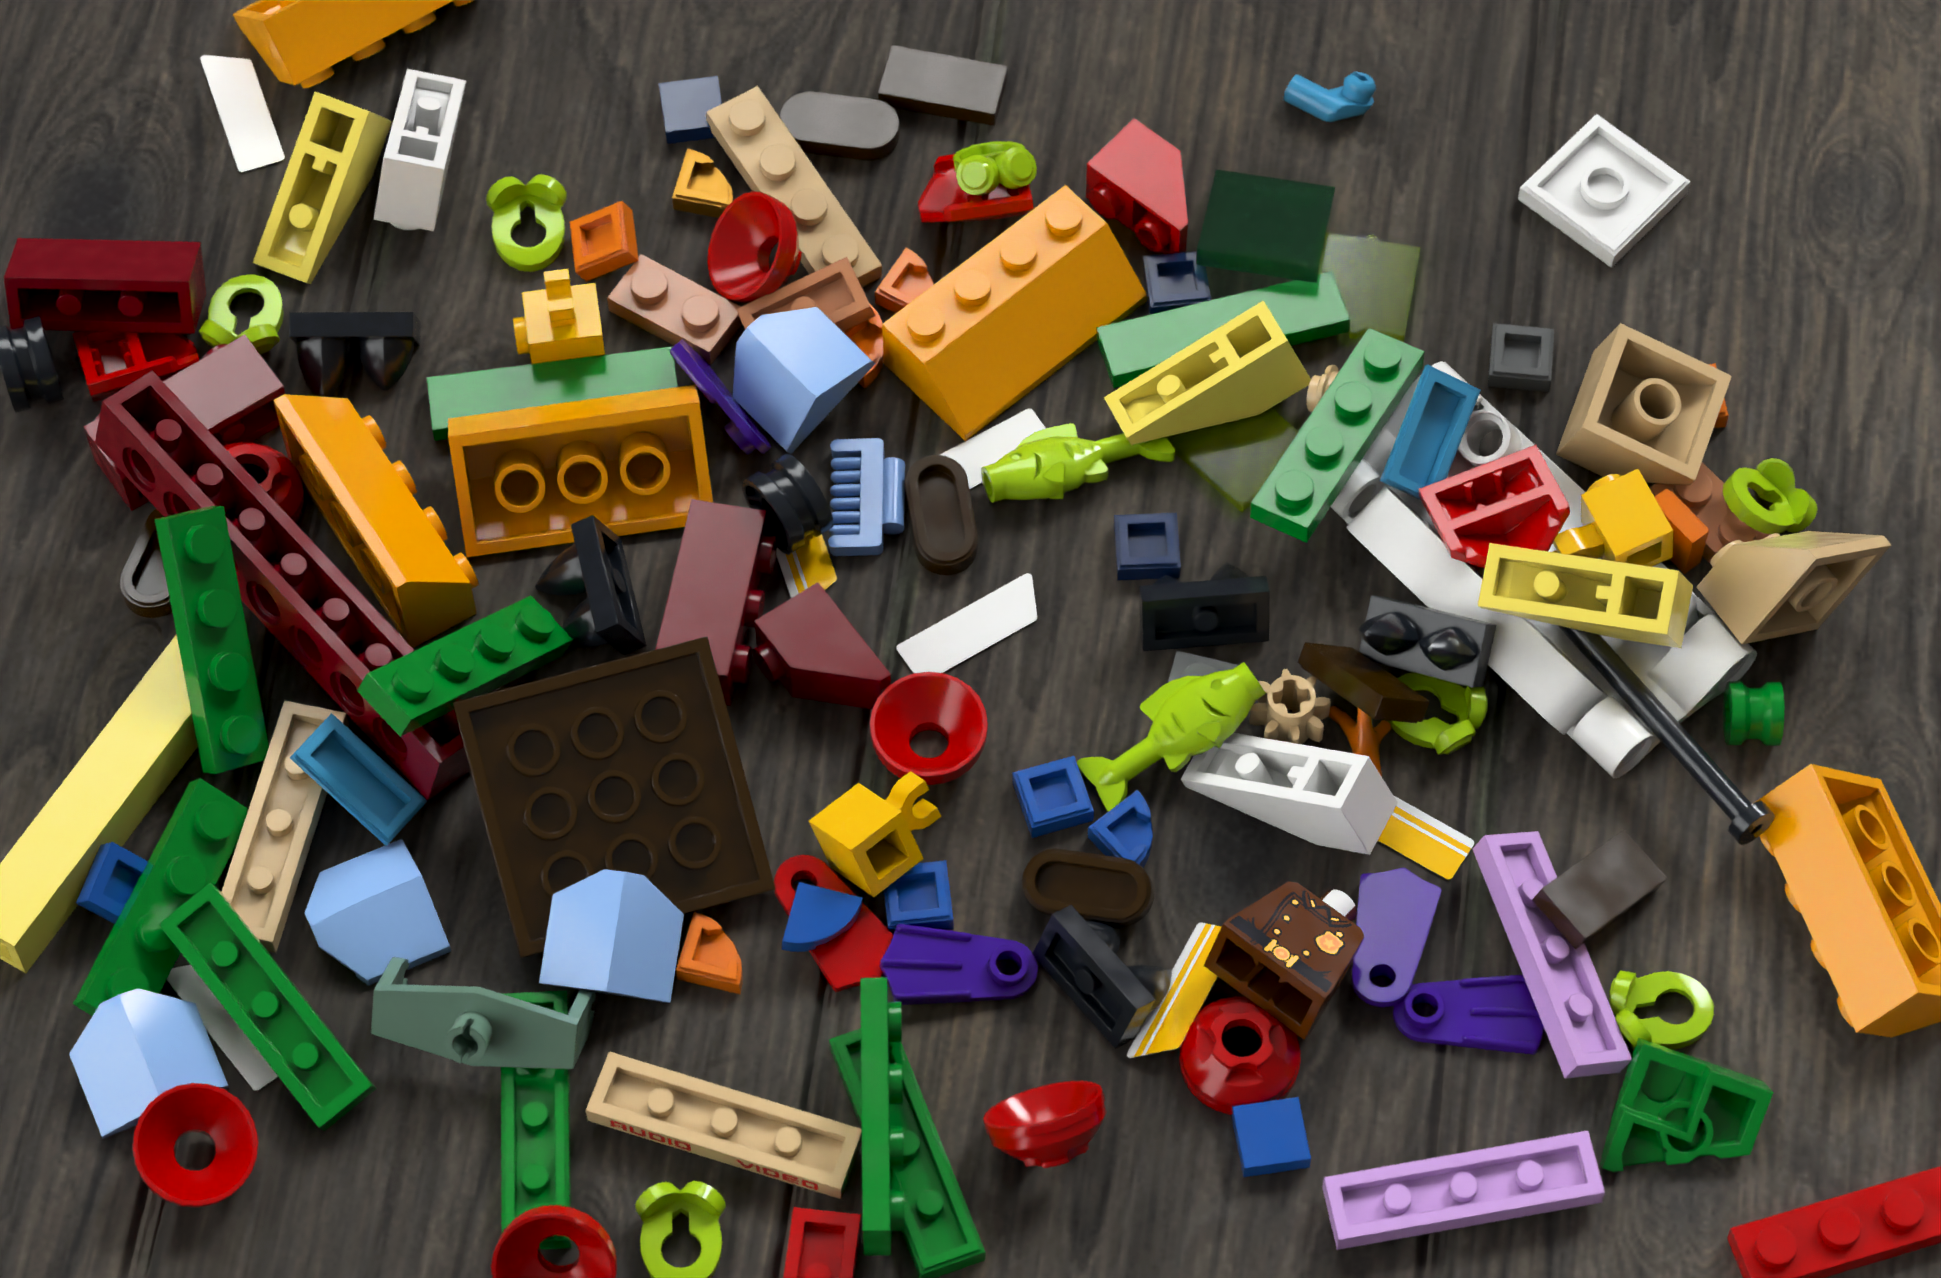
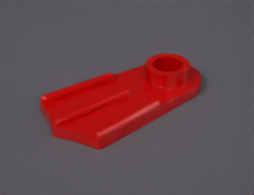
[774,855,893,992]

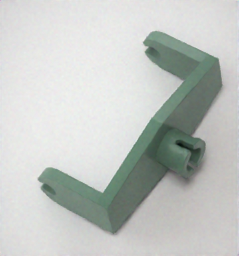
[371,957,596,1069]

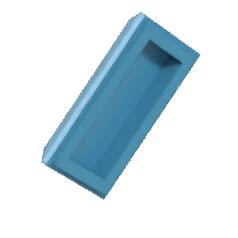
[1380,364,1481,500]
[290,713,427,846]

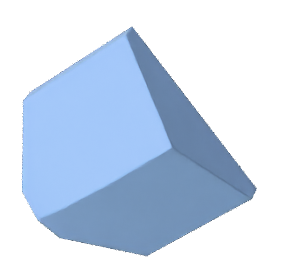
[732,307,875,454]
[305,839,451,986]
[539,869,684,1003]
[69,988,229,1138]

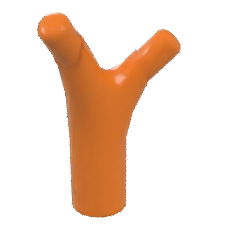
[1329,706,1391,777]

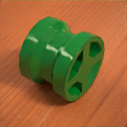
[1723,681,1784,746]

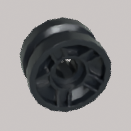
[0,316,64,413]
[742,454,833,555]

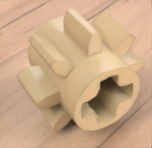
[1249,669,1331,744]

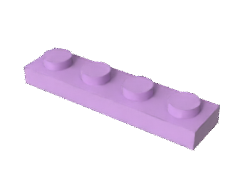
[1473,831,1632,1079]
[1322,1131,1605,1250]

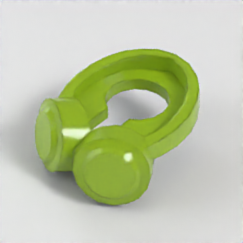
[953,141,1037,196]
[486,174,567,272]
[198,274,284,354]
[1723,458,1817,534]
[1387,672,1488,755]
[1609,971,1714,1050]
[635,1181,726,1278]

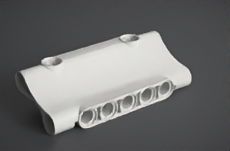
[1331,361,1757,778]

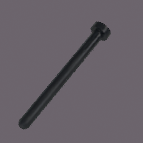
[1557,625,1775,845]

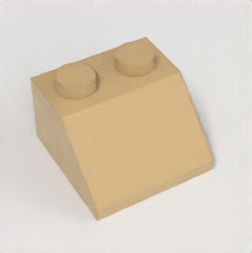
[1556,323,1732,485]
[1697,531,1891,644]

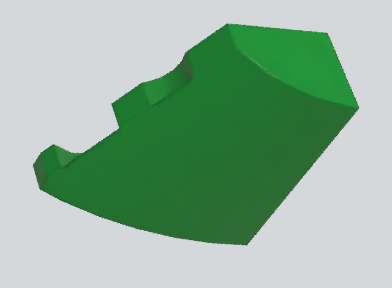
[1600,1038,1774,1172]

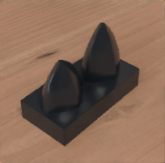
[289,312,421,397]
[535,515,647,656]
[1139,562,1270,651]
[1358,595,1496,688]
[1032,905,1172,1049]

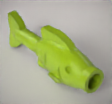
[981,423,1175,503]
[1077,662,1266,812]

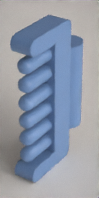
[828,438,905,556]

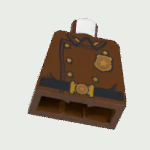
[1204,882,1365,1040]

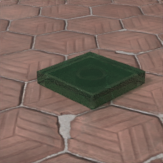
[1196,169,1335,283]

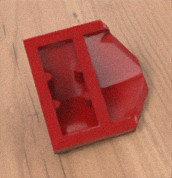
[918,154,1034,222]
[73,331,199,402]
[1418,445,1570,568]

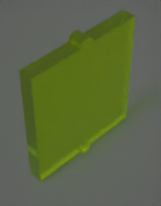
[1313,232,1421,342]
[1167,408,1299,512]

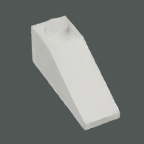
[374,69,466,231]
[1181,733,1398,855]

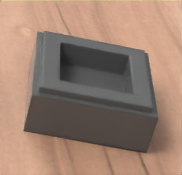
[1487,323,1554,392]

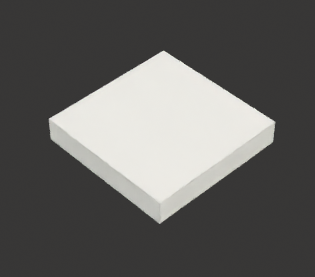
[1518,114,1690,268]

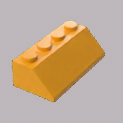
[232,0,474,89]
[882,185,1147,441]
[448,385,713,557]
[273,394,479,648]
[1754,764,1941,1038]

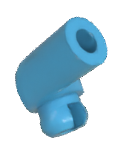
[1283,72,1376,122]

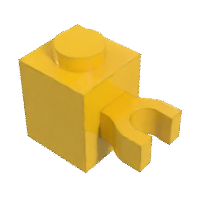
[513,269,605,364]
[1553,469,1673,567]
[809,771,941,897]

